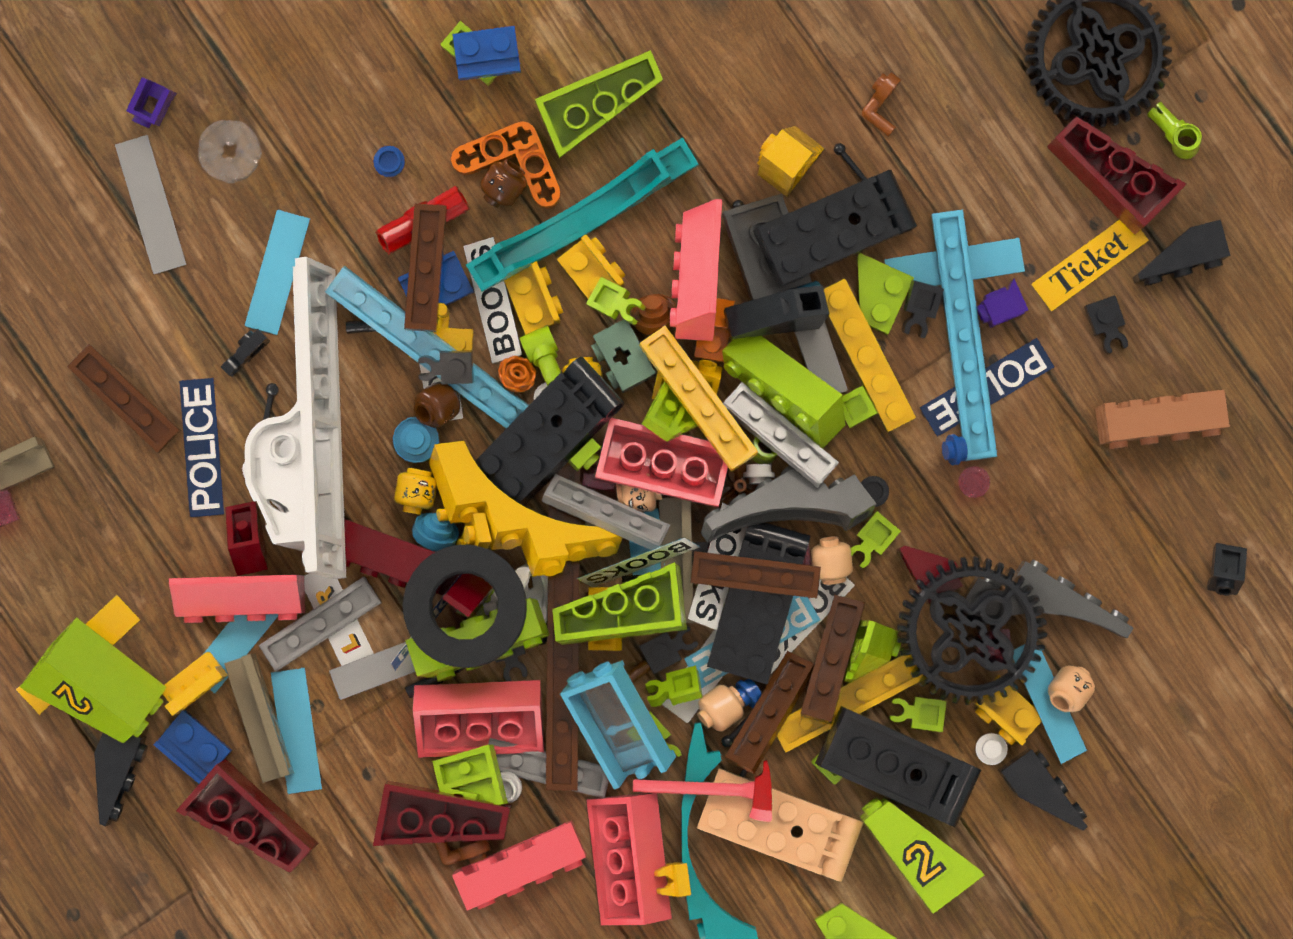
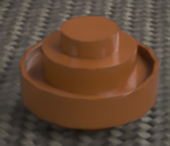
[631,294,676,335]

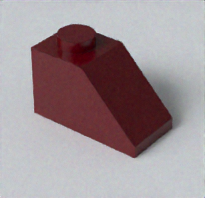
[225,501,268,576]
[897,546,964,604]
[442,574,494,618]

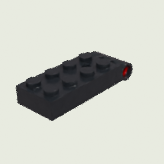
[753,169,917,288]
[475,357,625,506]
[707,522,811,684]
[815,706,982,828]

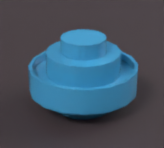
[393,417,440,463]
[412,513,459,551]

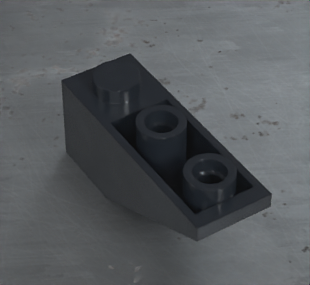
[1133,219,1231,286]
[724,285,830,339]
[94,733,148,826]
[998,748,1088,831]

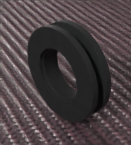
[403,545,527,668]

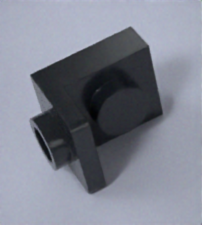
[1207,543,1247,596]

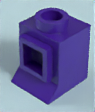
[126,77,177,128]
[976,278,1028,328]

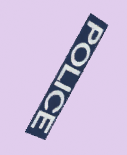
[920,338,1054,437]
[179,378,224,517]

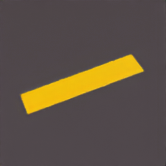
[16,595,140,715]

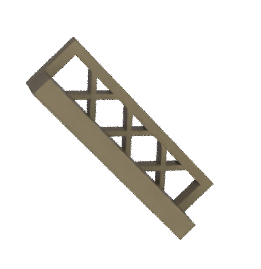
[0,437,55,492]
[659,498,694,623]
[224,653,294,783]

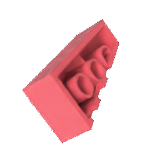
[452,820,586,911]

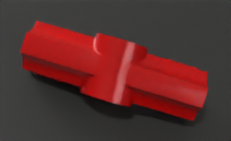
[375,186,470,255]

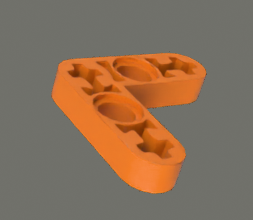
[451,121,561,209]

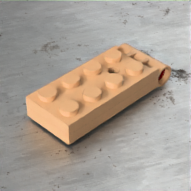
[697,768,864,882]

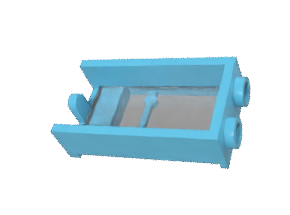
[560,660,676,790]

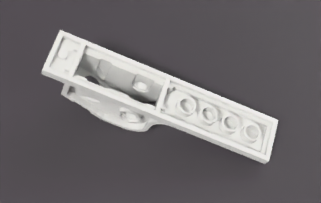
[242,257,346,579]

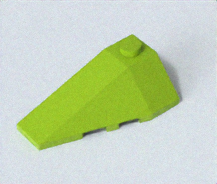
[844,620,901,683]

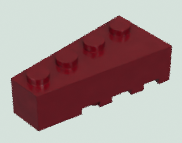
[1047,116,1187,235]
[344,519,460,595]
[176,759,319,873]
[373,781,512,846]

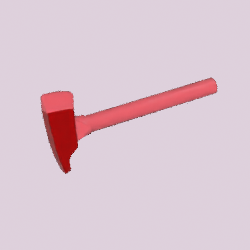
[633,760,772,822]

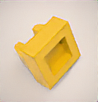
[654,862,691,897]

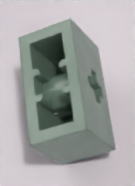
[591,319,656,393]

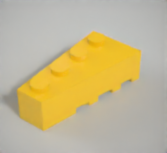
[757,126,825,197]

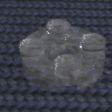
[198,120,262,184]

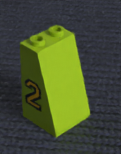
[20,617,167,744]
[859,797,984,914]

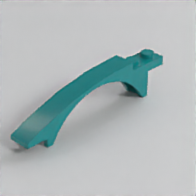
[466,137,699,292]
[681,722,758,939]

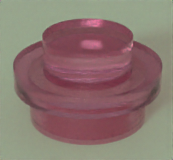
[958,466,990,498]

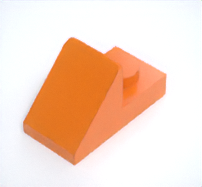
[694,298,735,363]

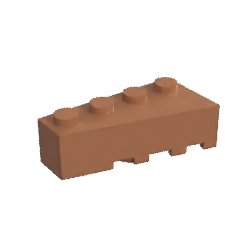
[1095,389,1230,450]

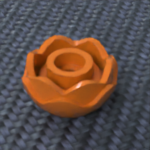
[498,356,536,393]

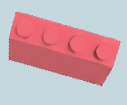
[670,199,722,341]
[595,418,728,508]
[169,575,305,623]
[413,680,544,758]
[586,793,672,925]

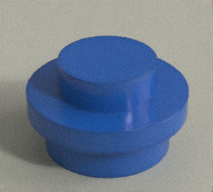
[373,146,405,177]
[942,434,968,466]
[735,679,762,708]

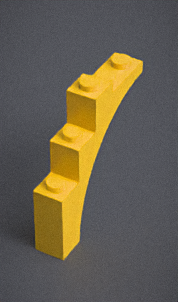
[429,441,623,577]

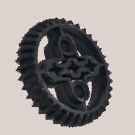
[1024,0,1172,128]
[897,556,1047,705]

